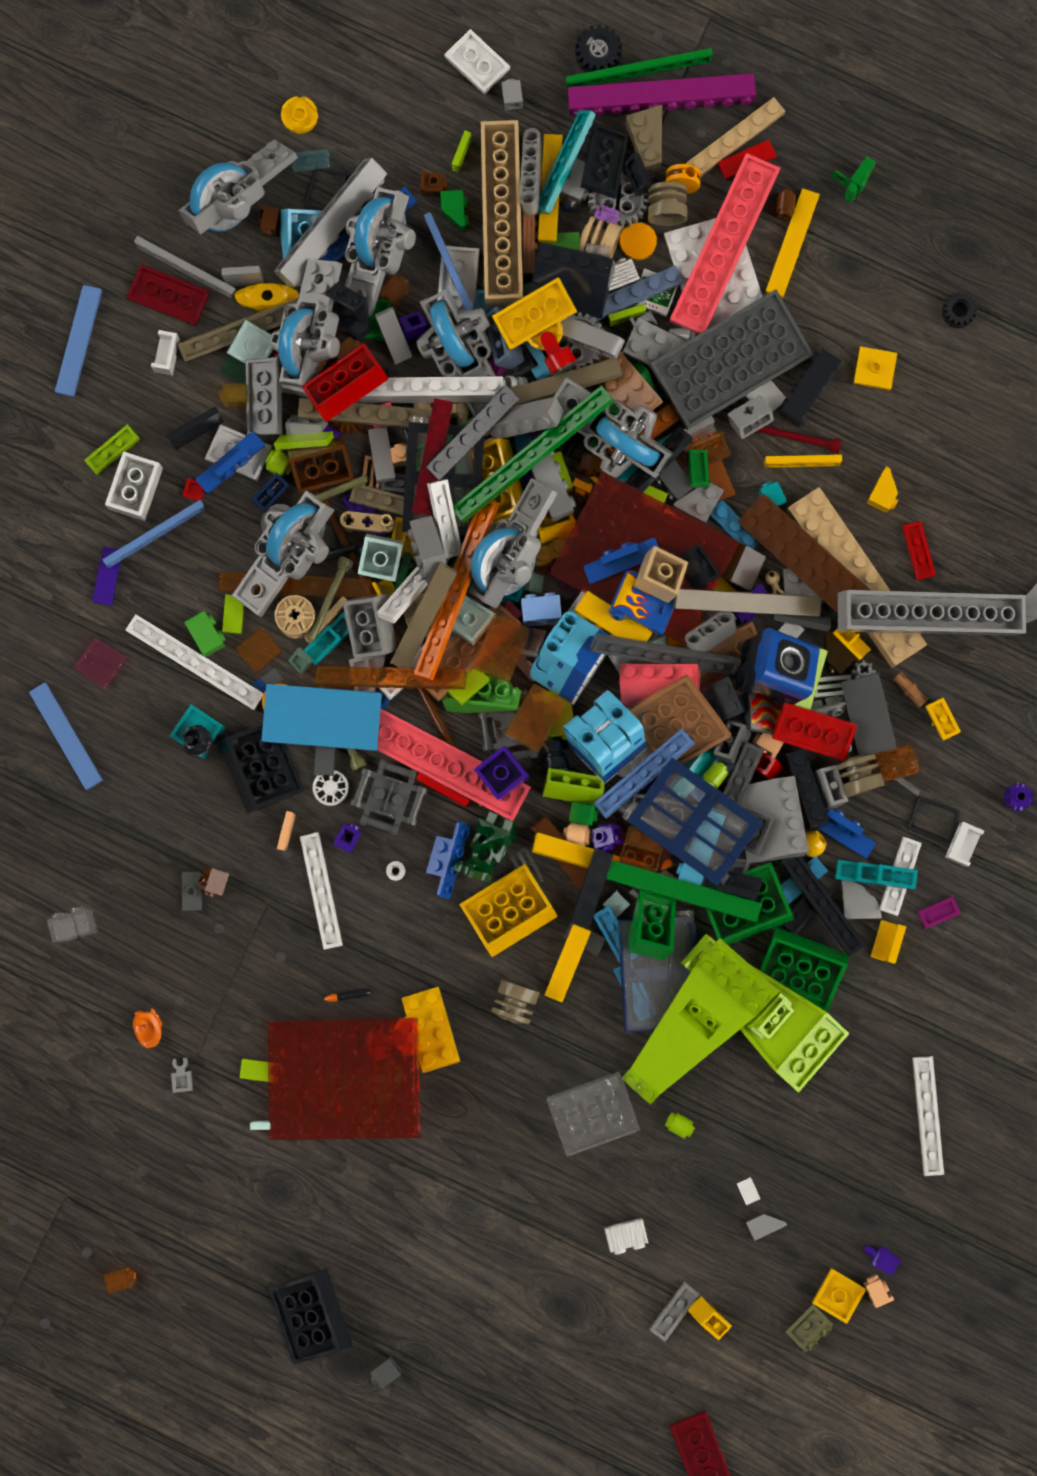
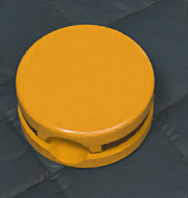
[666,164,701,194]

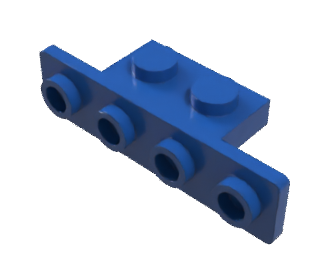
[196,431,265,494]
[583,538,659,584]
[802,809,876,859]
[426,821,470,899]

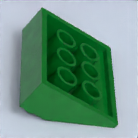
[706,862,794,945]
[759,927,848,1012]

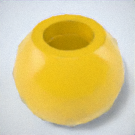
[805,830,827,857]

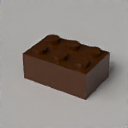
[288,437,354,493]

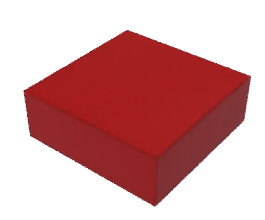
[182,478,205,501]

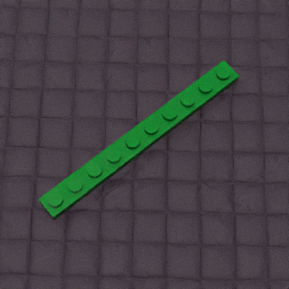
[453,385,614,523]

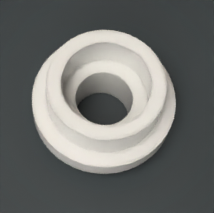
[386,861,405,881]

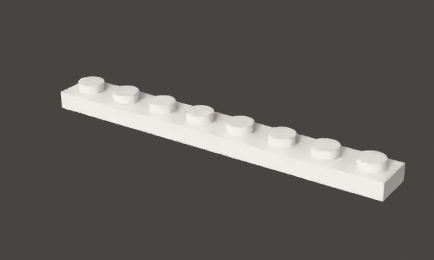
[126,614,264,711]

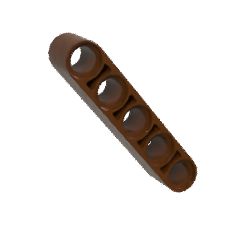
[530,816,604,891]

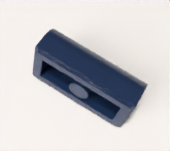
[251,472,290,513]

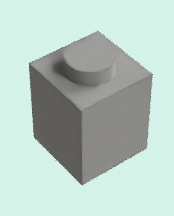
[502,79,523,111]

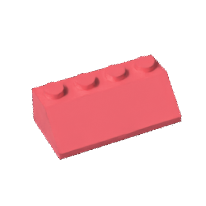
[620,664,700,708]

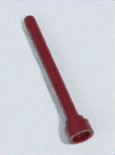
[756,426,842,454]

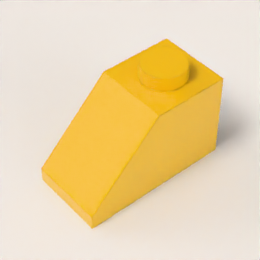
[866,466,898,514]
[687,1296,732,1340]

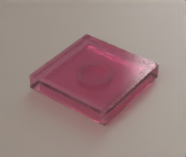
[74,637,128,689]

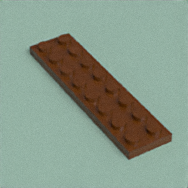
[738,493,872,613]

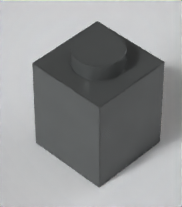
[370,1355,402,1389]

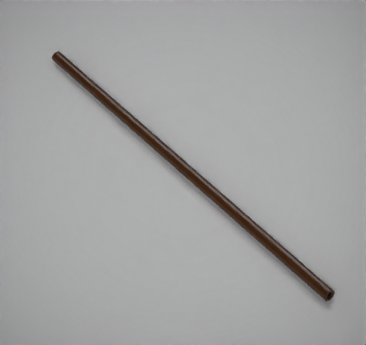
[313,488,483,808]

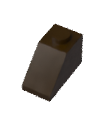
[824,631,856,676]

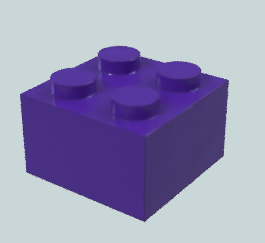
[474,745,530,801]

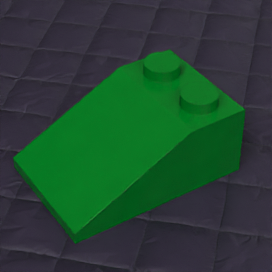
[628,890,676,961]

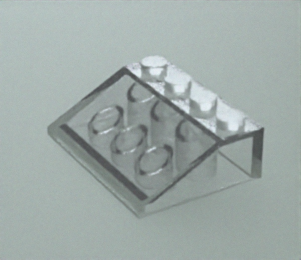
[546,1071,640,1157]

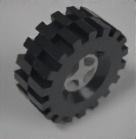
[575,25,622,73]

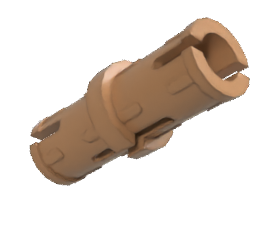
[893,671,928,707]

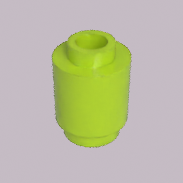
[702,762,729,789]
[664,1112,695,1139]

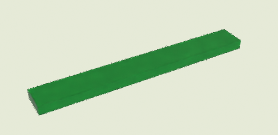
[565,48,713,90]
[606,860,762,923]

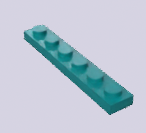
[537,110,596,214]

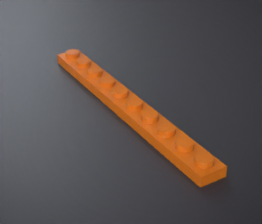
[414,500,499,681]

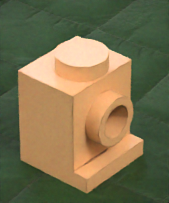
[390,443,407,468]
[752,733,784,758]
[863,1274,894,1308]

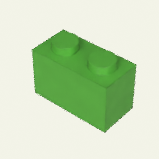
[184,611,226,657]

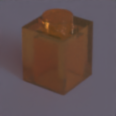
[380,274,410,308]
[103,1266,136,1294]

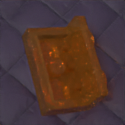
[687,431,731,465]
[874,744,919,782]

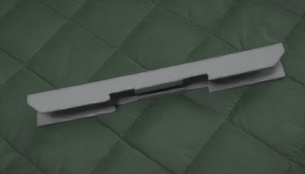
[878,761,921,796]

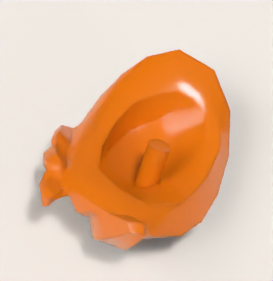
[133,1008,162,1048]

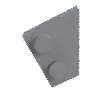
[673,482,724,524]

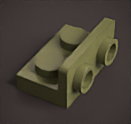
[786,1304,833,1352]

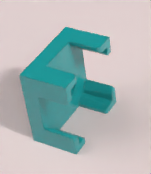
[170,704,226,759]

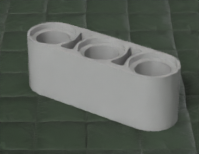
[685,611,736,652]

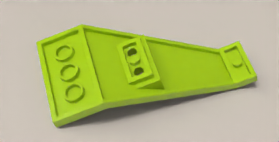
[681,934,849,1092]
[621,938,779,1105]

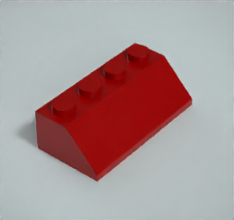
[302,343,389,422]

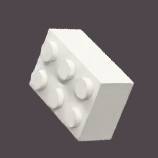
[105,452,163,521]

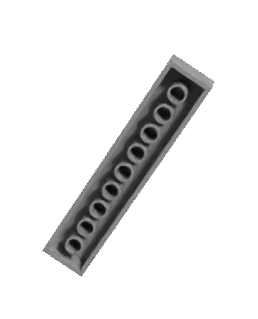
[838,590,1026,636]

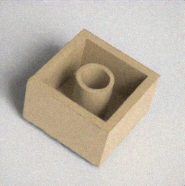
[634,546,688,603]

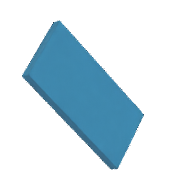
[262,684,382,751]

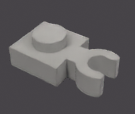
[171,1057,193,1093]

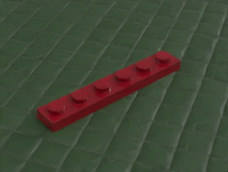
[412,398,454,516]

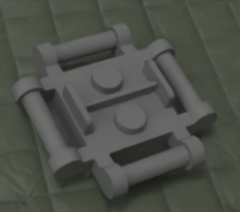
[478,689,550,759]
[350,758,428,836]

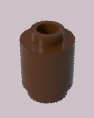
[776,189,796,219]

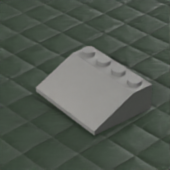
[740,776,809,864]

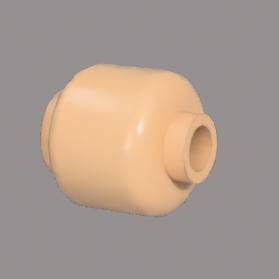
[563,822,592,847]

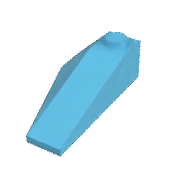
[280,209,322,286]

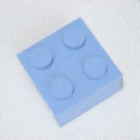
[521,592,562,627]

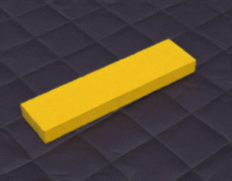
[764,455,842,468]
[544,924,591,1002]

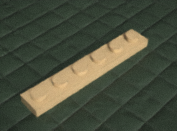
[686,97,785,176]

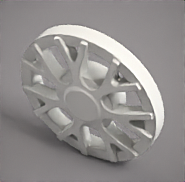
[313,770,349,806]

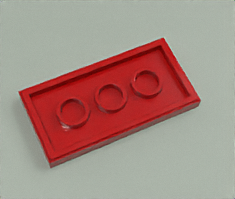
[771,701,858,761]

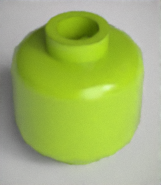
[264,449,291,476]

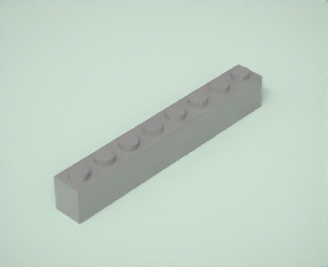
[273,158,387,287]

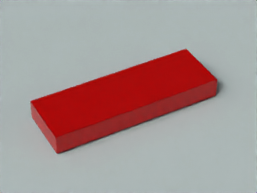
[718,140,777,181]
[902,521,936,581]
[416,772,470,808]

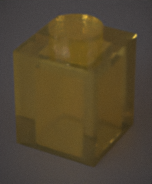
[219,384,246,407]

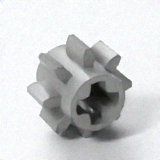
[851,660,876,679]

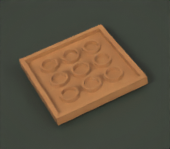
[628,674,731,764]

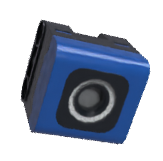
[736,628,820,707]

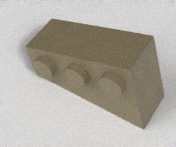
[625,105,662,172]

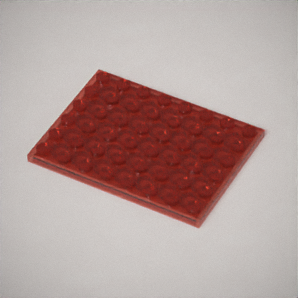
[549,472,740,645]
[268,1018,420,1140]

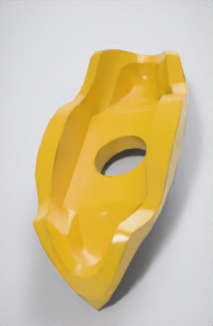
[234,283,299,312]

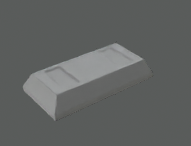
[519,628,548,658]

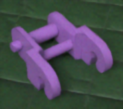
[595,205,619,223]

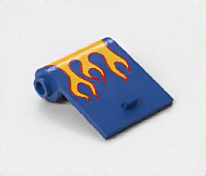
[608,570,674,636]

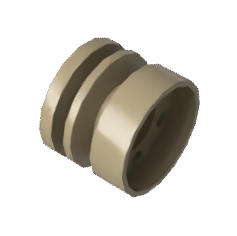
[648,182,688,226]
[837,754,885,797]
[491,980,540,1024]

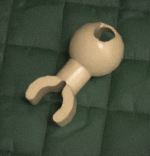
[765,571,785,594]

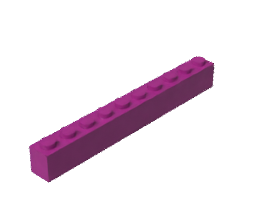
[568,74,756,117]

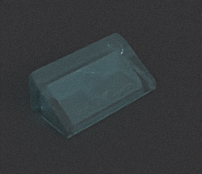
[292,149,330,172]

